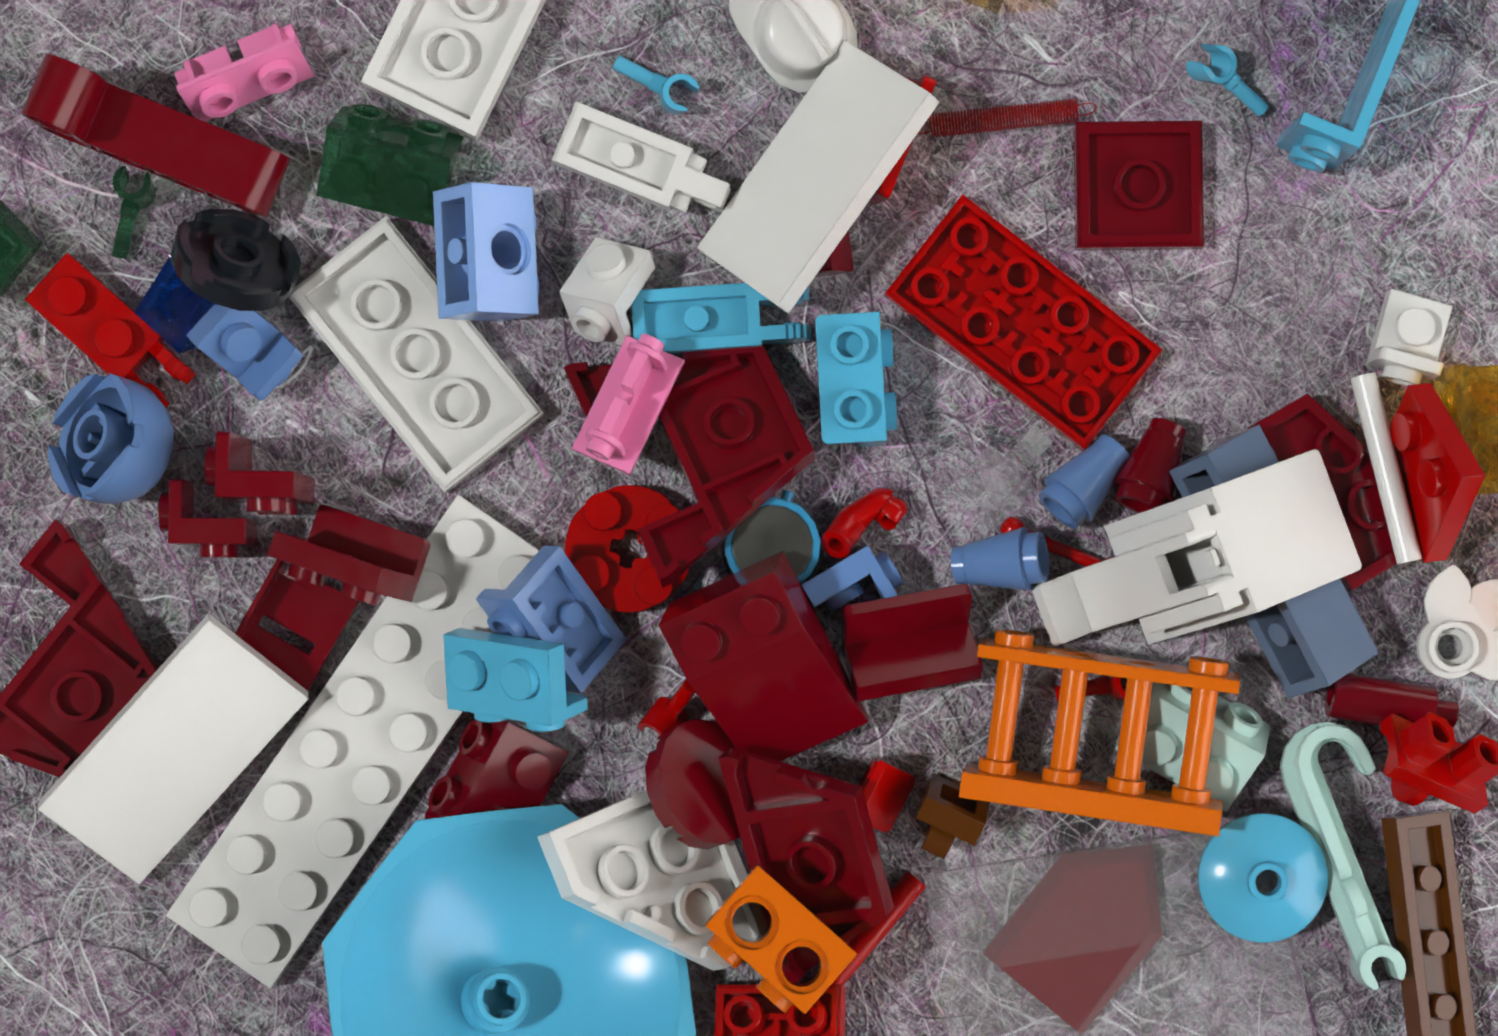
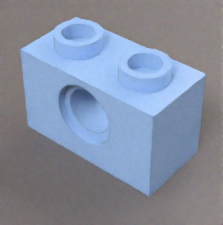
[433,182,539,322]

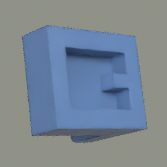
[186,304,302,401]
[801,545,904,612]

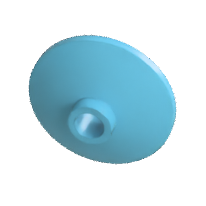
[1198,813,1328,943]

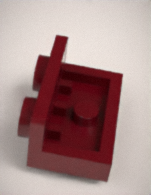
[205,431,315,515]
[267,505,430,606]
[425,719,569,819]

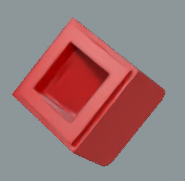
[858,757,915,832]

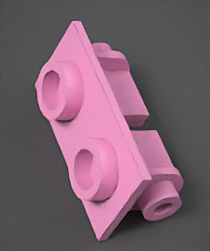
[174,22,314,122]
[572,334,685,475]

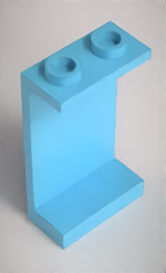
[1276,0,1420,172]

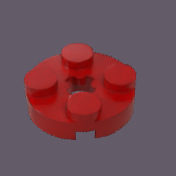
[565,485,690,613]

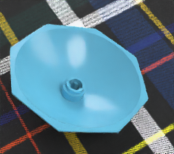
[322,804,696,1036]

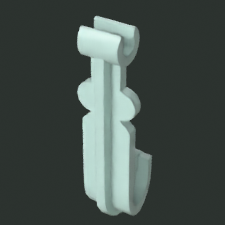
[1280,722,1406,990]

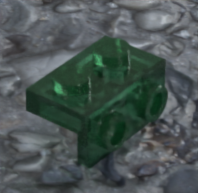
[316,104,464,226]

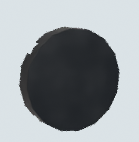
[170,209,301,311]

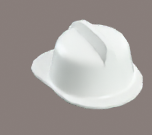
[729,0,857,93]

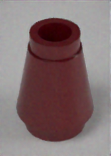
[1114,418,1187,513]

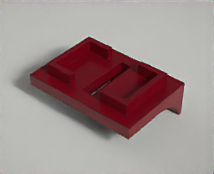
[235,559,359,713]

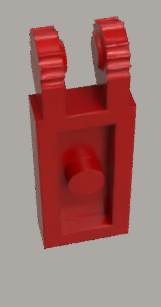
[24,253,196,408]

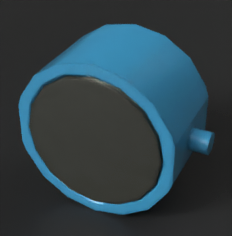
[724,489,820,584]

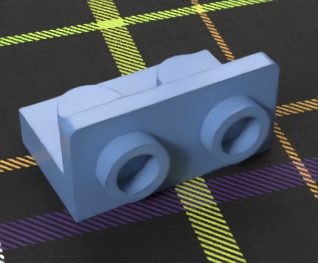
[476,546,627,693]

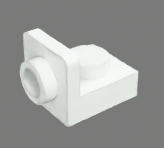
[1366,289,1453,386]

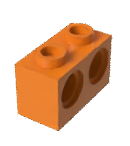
[705,864,857,1014]

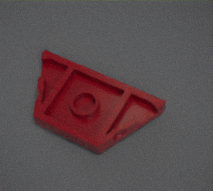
[718,748,894,983]

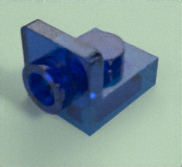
[135,256,214,354]

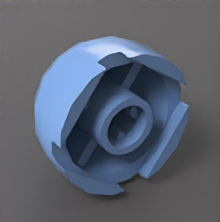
[48,373,174,505]

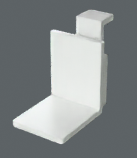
[1032,449,1362,646]

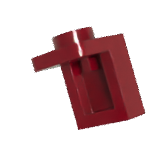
[158,479,257,558]

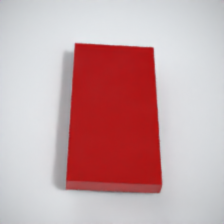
[884,194,1162,451]

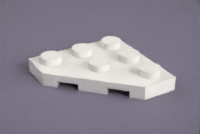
[537,789,767,971]

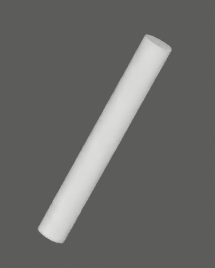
[1350,372,1423,565]

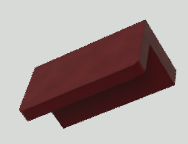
[841,584,983,702]

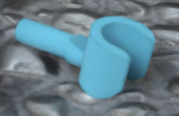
[1186,43,1269,117]
[613,55,699,115]

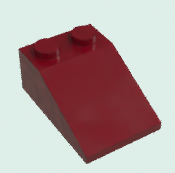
[658,551,869,761]

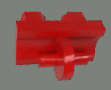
[1380,712,1498,814]

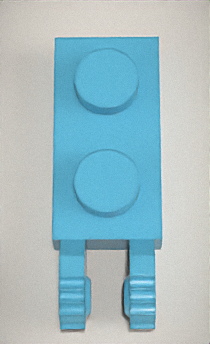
[631,283,812,355]

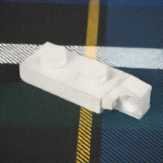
[552,102,731,214]

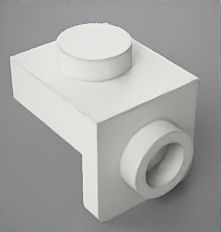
[559,237,655,346]

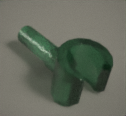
[111,166,156,259]

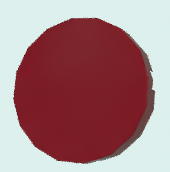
[645,719,740,850]

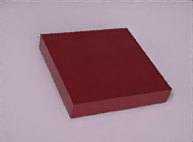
[1073,121,1204,251]

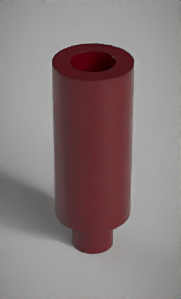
[1325,673,1459,727]

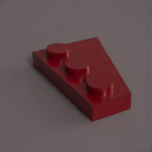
[1247,393,1397,592]

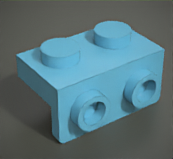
[815,312,897,447]
[443,628,588,731]

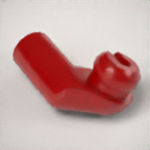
[821,487,908,558]

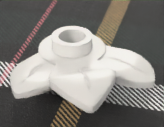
[1416,565,1498,681]

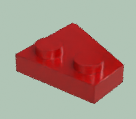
[1390,383,1485,563]

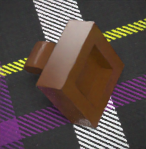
[916,773,990,859]

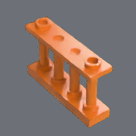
[959,629,1240,836]

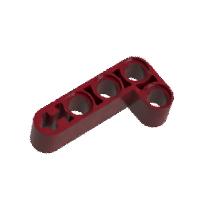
[21,53,290,218]

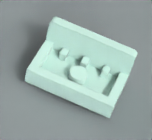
[1115,682,1270,812]

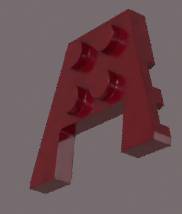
[564,344,815,588]
[0,519,159,778]

